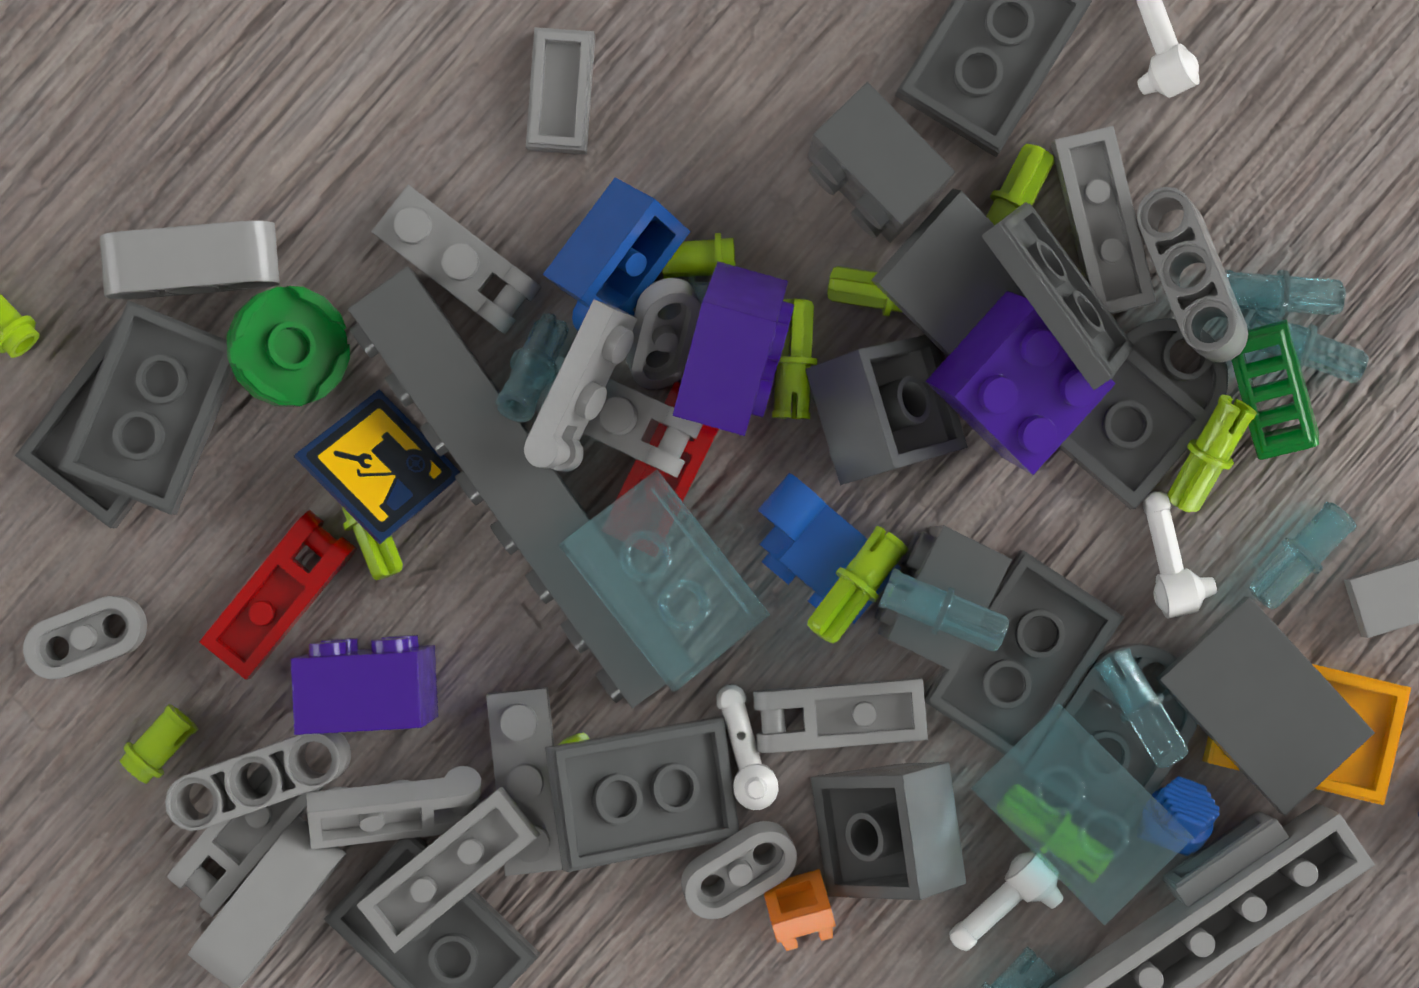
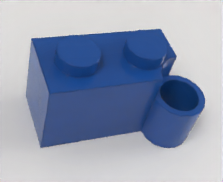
[543,177,691,331]
[758,473,901,624]

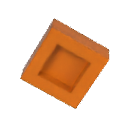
[764,869,836,951]

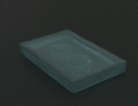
[559,470,770,692]
[971,703,1194,925]

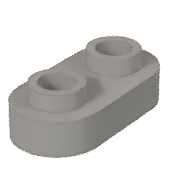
[626,278,701,389]
[23,596,147,679]
[681,821,797,919]

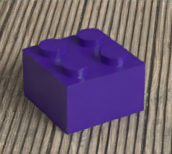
[672,261,795,436]
[926,291,1116,475]
[291,635,439,735]

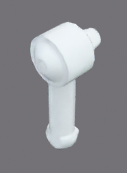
[1136,0,1200,98]
[1143,491,1217,619]
[716,685,778,810]
[949,848,1064,951]

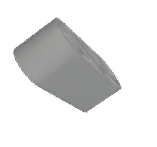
[1137,187,1248,363]
[100,221,280,299]
[165,732,351,831]
[188,816,347,988]

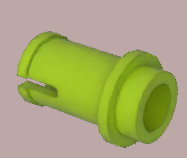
[662,233,736,279]
[0,294,39,358]
[119,704,198,784]

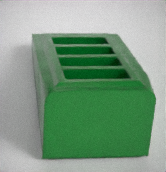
[1231,319,1319,460]

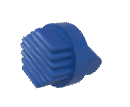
[1136,776,1219,856]

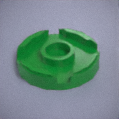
[227,286,350,407]

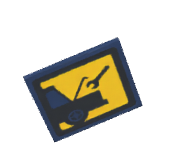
[294,389,460,544]

